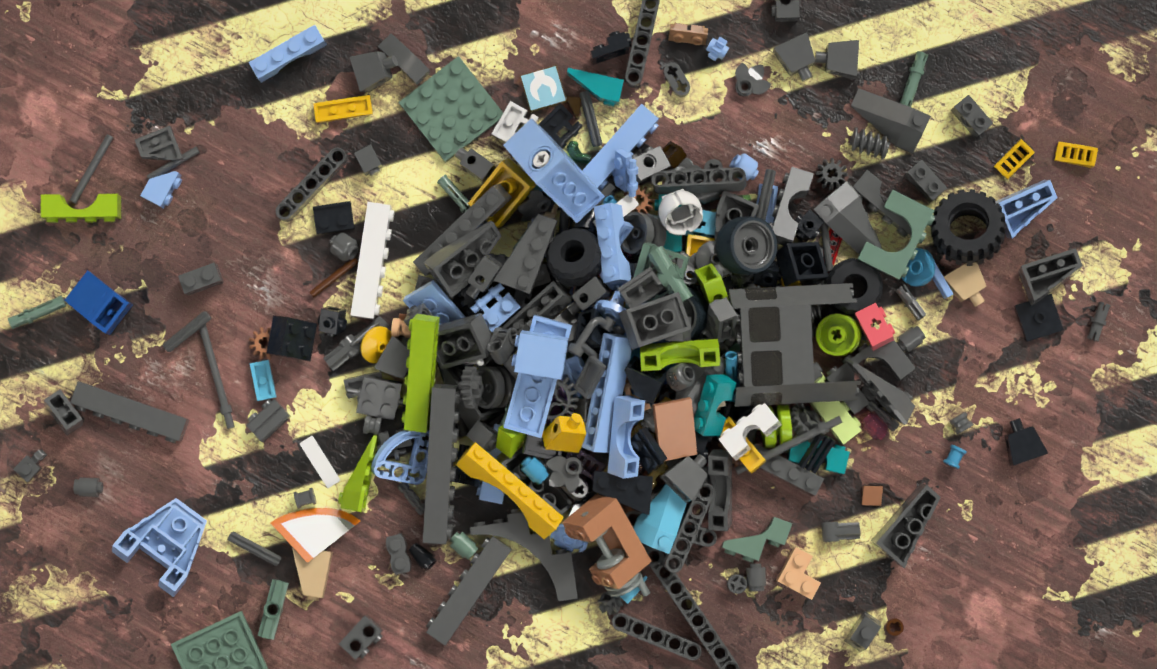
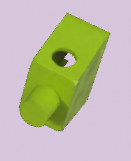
[694,263,729,304]

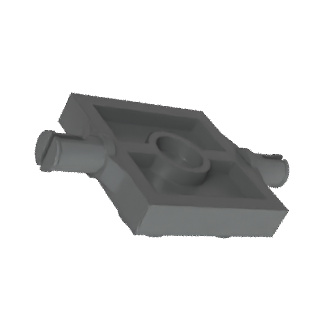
[346,375,406,420]

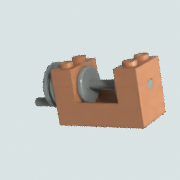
[562,495,652,597]

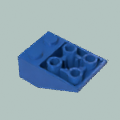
[64,270,133,335]

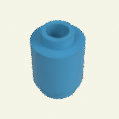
[520,456,549,485]

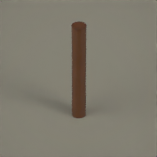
[309,258,358,298]

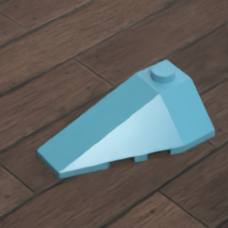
[633,484,687,554]

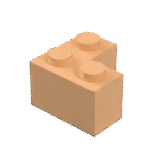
[776,547,821,600]

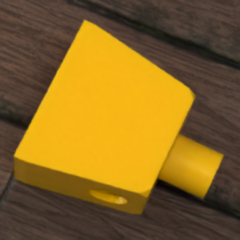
[542,413,586,453]

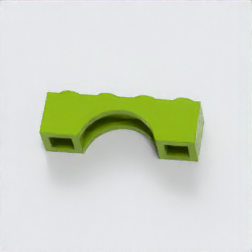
[41,194,121,223]
[640,339,720,371]

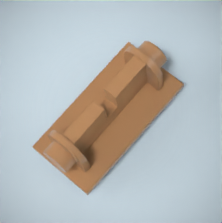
[668,22,708,45]

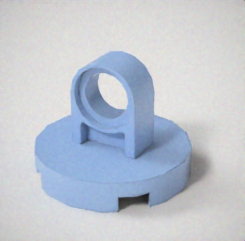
[593,290,627,327]
[550,524,588,552]

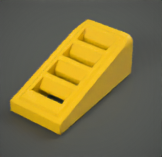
[994,139,1035,180]
[1054,142,1098,168]

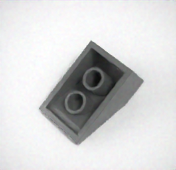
[619,292,692,350]

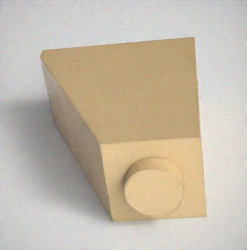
[292,548,333,601]

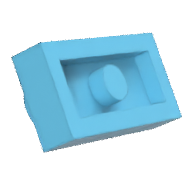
[250,360,277,401]

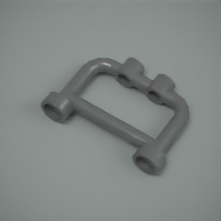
[567,316,625,359]

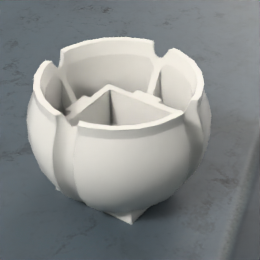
[658,189,703,235]

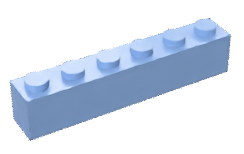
[583,104,659,191]
[582,333,631,453]

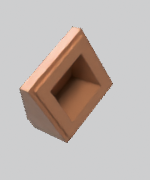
[862,486,883,506]

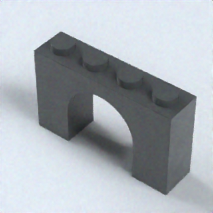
[826,340,915,415]

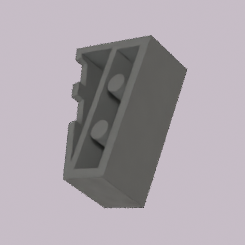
[1018,248,1083,307]

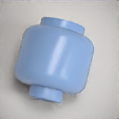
[729,153,759,181]

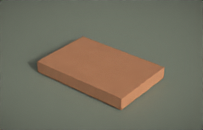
[653,397,697,461]

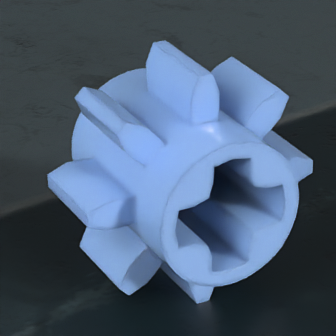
[706,37,729,61]

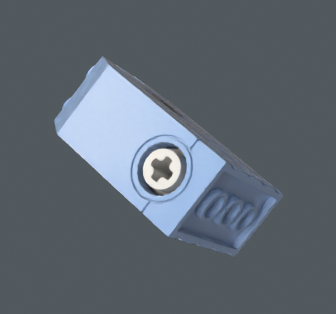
[503,118,605,223]

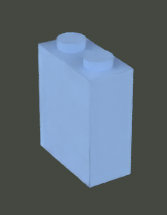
[512,330,569,380]

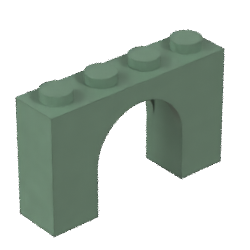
[857,190,935,280]

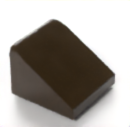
[566,96,581,119]
[662,141,687,168]

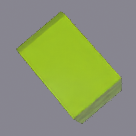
[496,424,526,459]

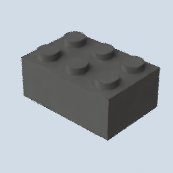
[436,313,492,370]

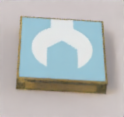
[520,65,567,113]

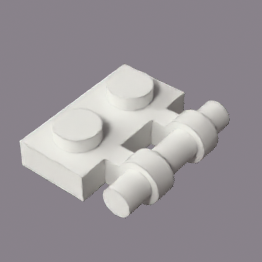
[492,101,539,143]

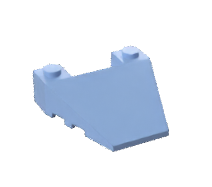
[112,498,207,597]

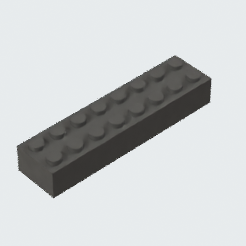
[423,384,461,544]

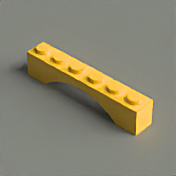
[456,442,564,539]

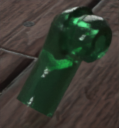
[567,141,591,164]

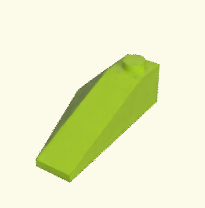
[338,435,378,512]

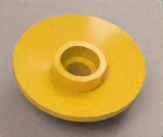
[360,326,392,363]

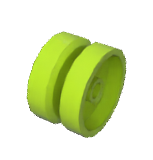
[816,314,862,356]
[760,404,792,448]

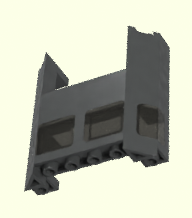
[729,283,861,407]

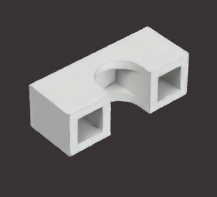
[719,403,782,461]

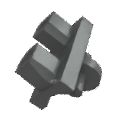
[377,428,413,461]

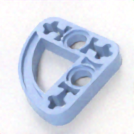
[371,430,429,485]

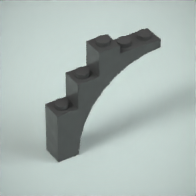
[470,509,578,601]

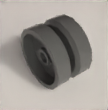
[621,212,667,255]
[478,365,517,409]

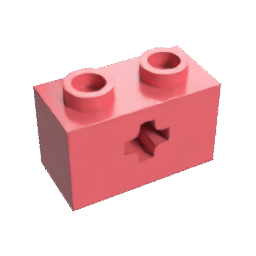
[855,303,895,351]

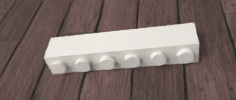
[351,202,395,320]

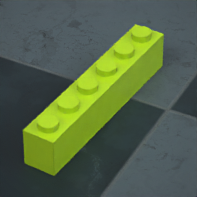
[402,314,440,433]

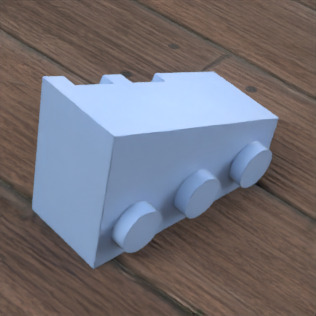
[995,180,1057,239]

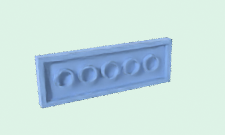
[503,315,572,438]

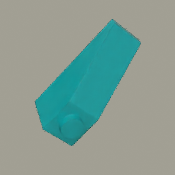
[567,68,624,107]

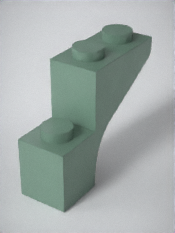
[721,517,792,563]

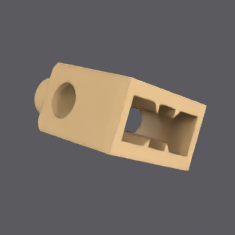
[944,262,986,307]

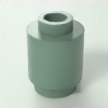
[449,531,478,560]

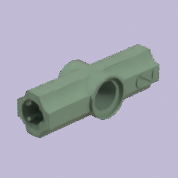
[648,246,693,302]
[258,579,289,640]

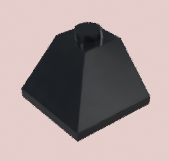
[624,356,667,404]

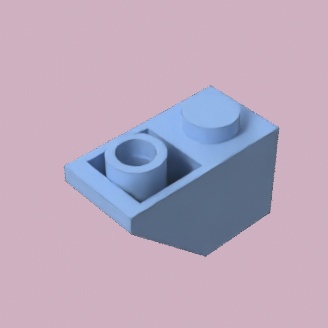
[140,171,182,209]

